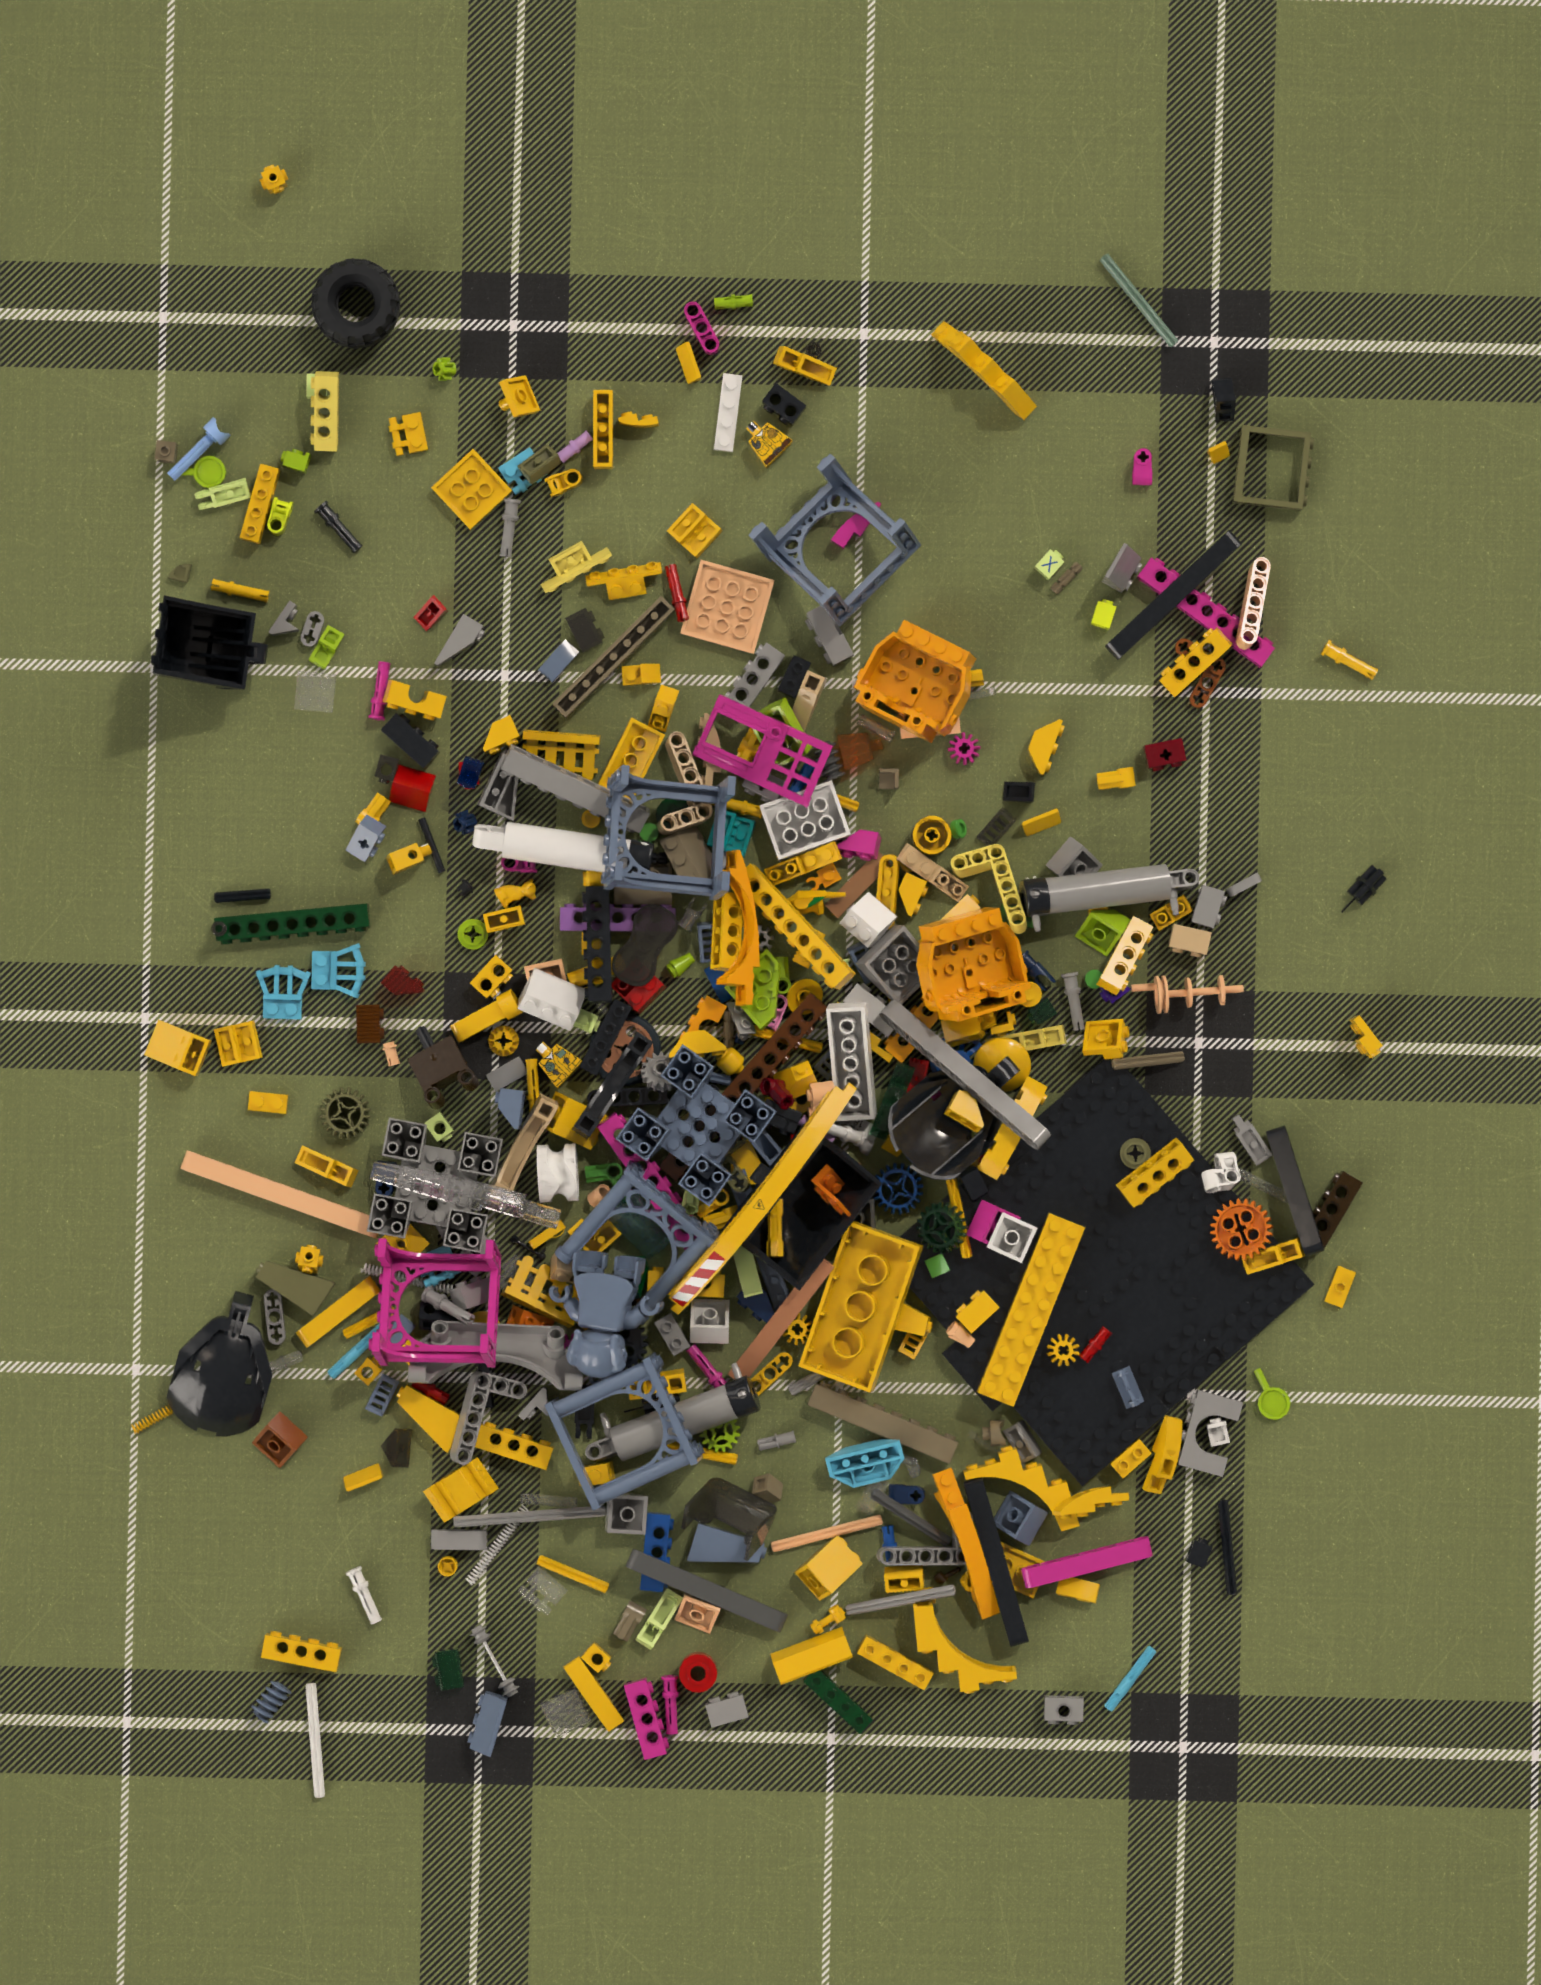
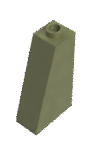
[255,1261,336,1316]

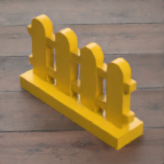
[522,730,601,781]
[501,1256,579,1328]

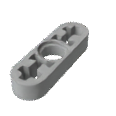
[264,1289,286,1345]

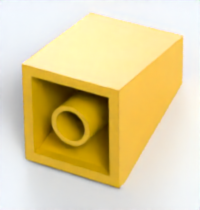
[546,1091,607,1150]
[794,1535,863,1601]

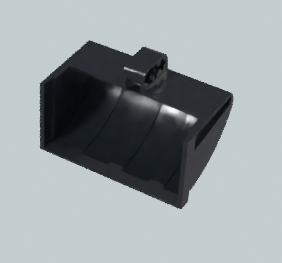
[721,1124,882,1291]

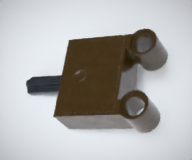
[407,1026,479,1110]

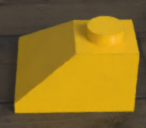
[773,1059,818,1099]

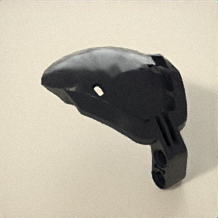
[888,1056,1020,1180]
[166,1291,273,1436]

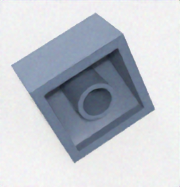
[994,1490,1048,1546]

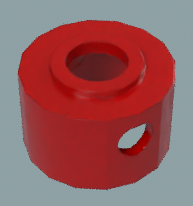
[679,1652,717,1693]

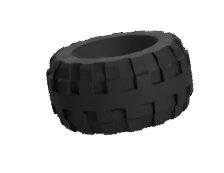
[311,258,400,349]

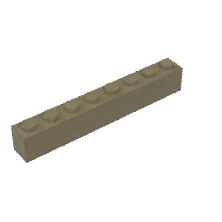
[552,596,675,719]
[807,1381,958,1464]

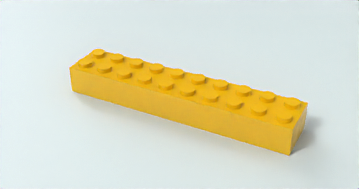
[977,1213,1085,1407]

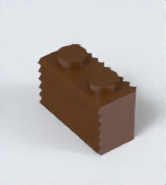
[356,1004,385,1044]

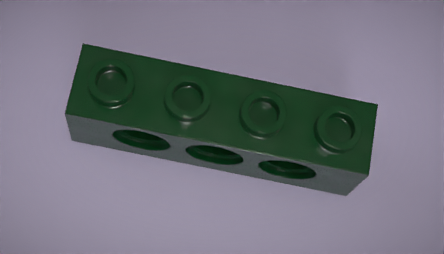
[803,1670,873,1734]

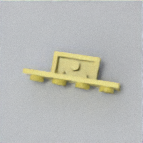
[540,541,612,593]

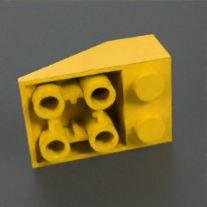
[144,1019,212,1076]

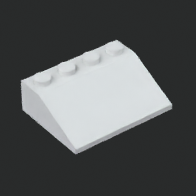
[759,780,851,862]

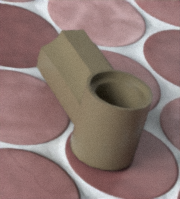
[613,1600,647,1641]

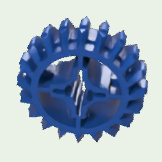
[874,1163,923,1215]

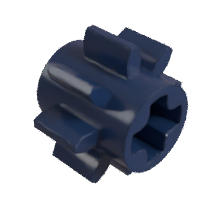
[453,810,477,835]

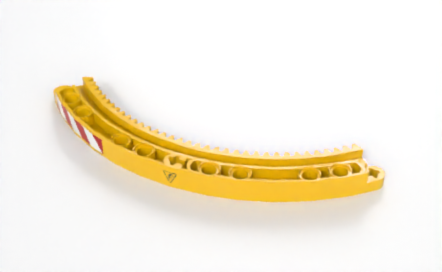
[669,1082,857,1315]

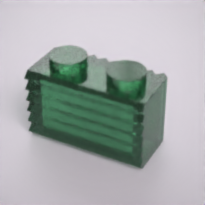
[432,1647,464,1691]

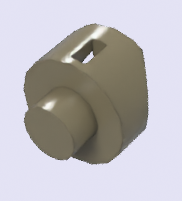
[982,1420,1006,1446]

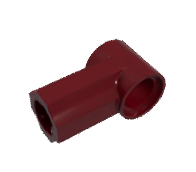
[760,1078,795,1110]

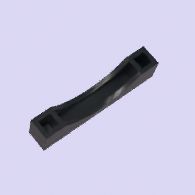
[572,1032,653,1140]

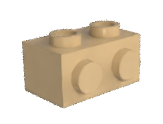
[1168,924,1212,958]

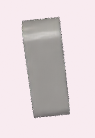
[431,1529,487,1550]

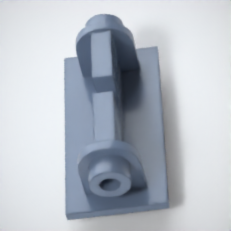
[1112,1366,1144,1409]

